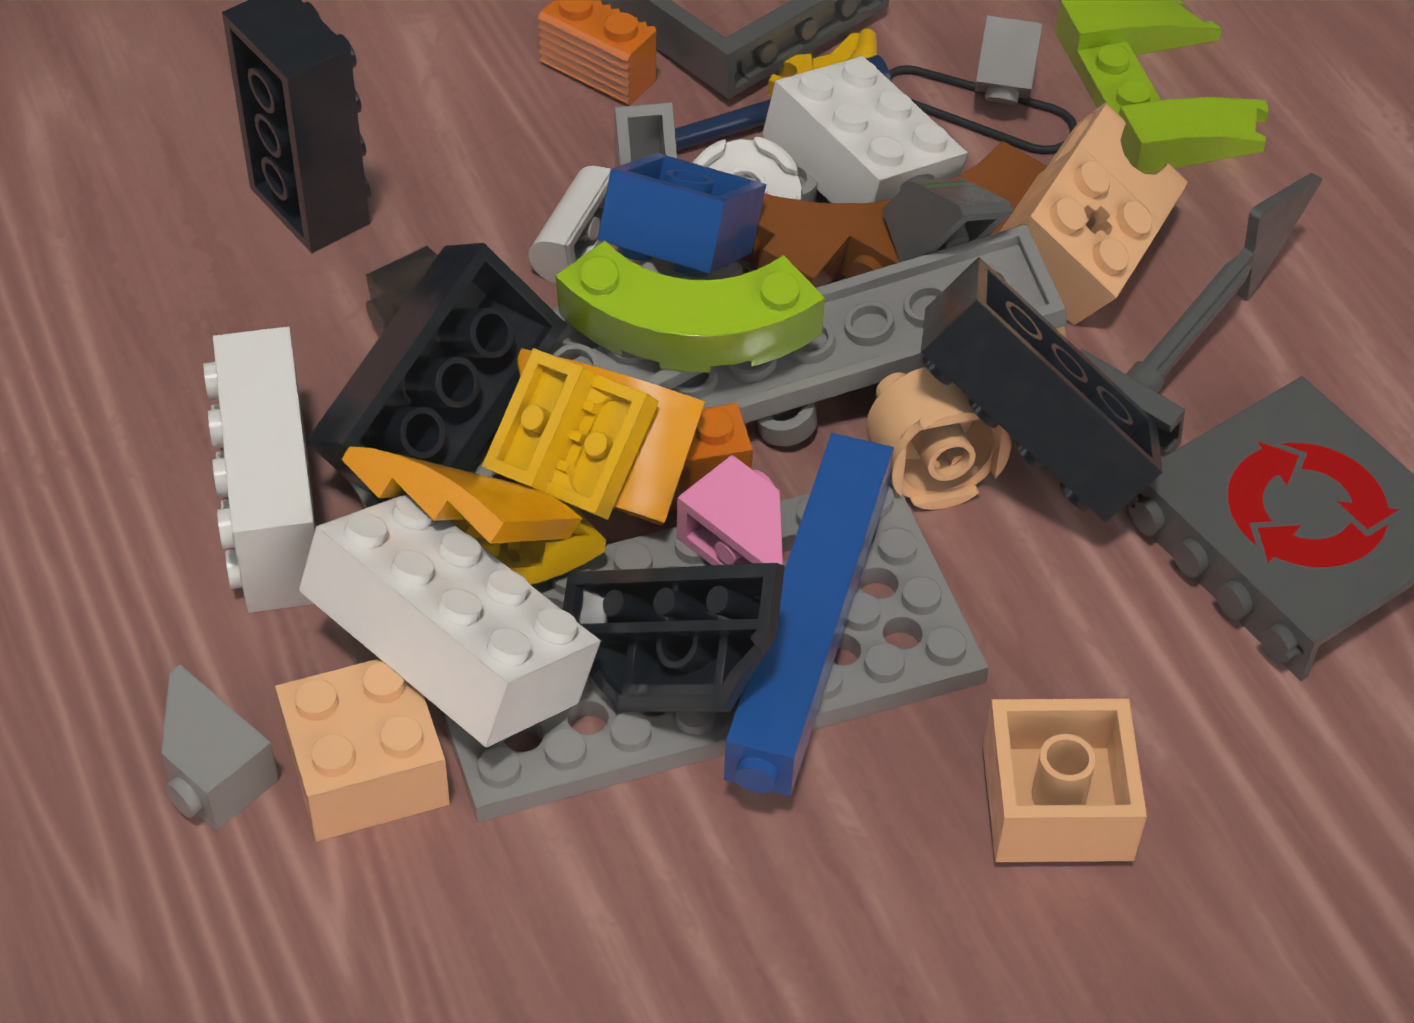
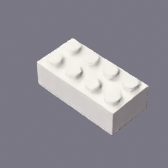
[203,326,316,613]
[299,494,601,748]

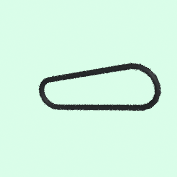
[889,65,1077,154]

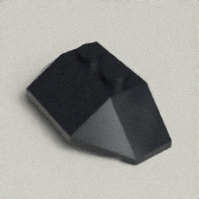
[562,563,785,712]

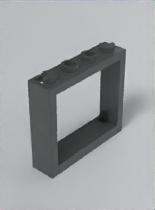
[602,0,889,99]

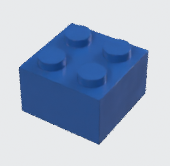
[597,153,767,278]

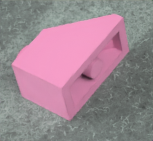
[677,455,783,565]

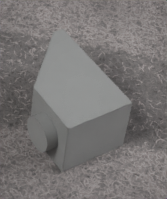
[975,15,1042,105]
[161,665,279,831]

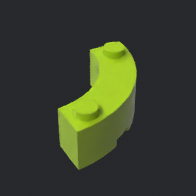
[555,240,825,373]

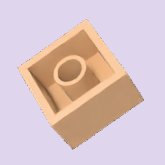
[275,658,450,842]
[983,699,1147,862]

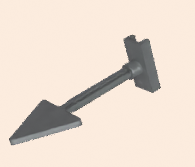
[1080,173,1322,457]

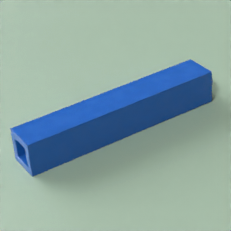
[724,433,894,797]

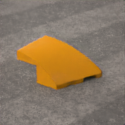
[342,446,582,544]

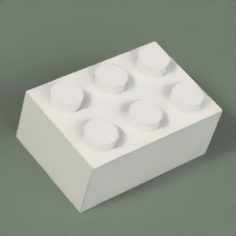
[762,56,968,203]

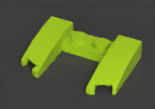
[1055,0,1269,174]

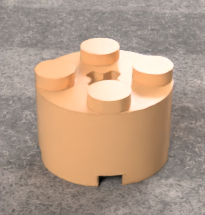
[866,367,1011,510]

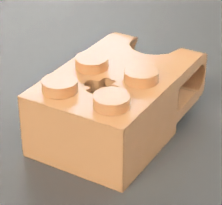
[999,102,1188,326]

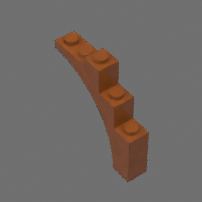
[741,141,1047,288]

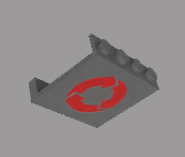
[1127,376,1414,681]

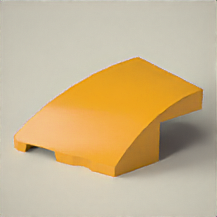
[517,348,705,525]

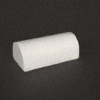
[528,166,611,283]

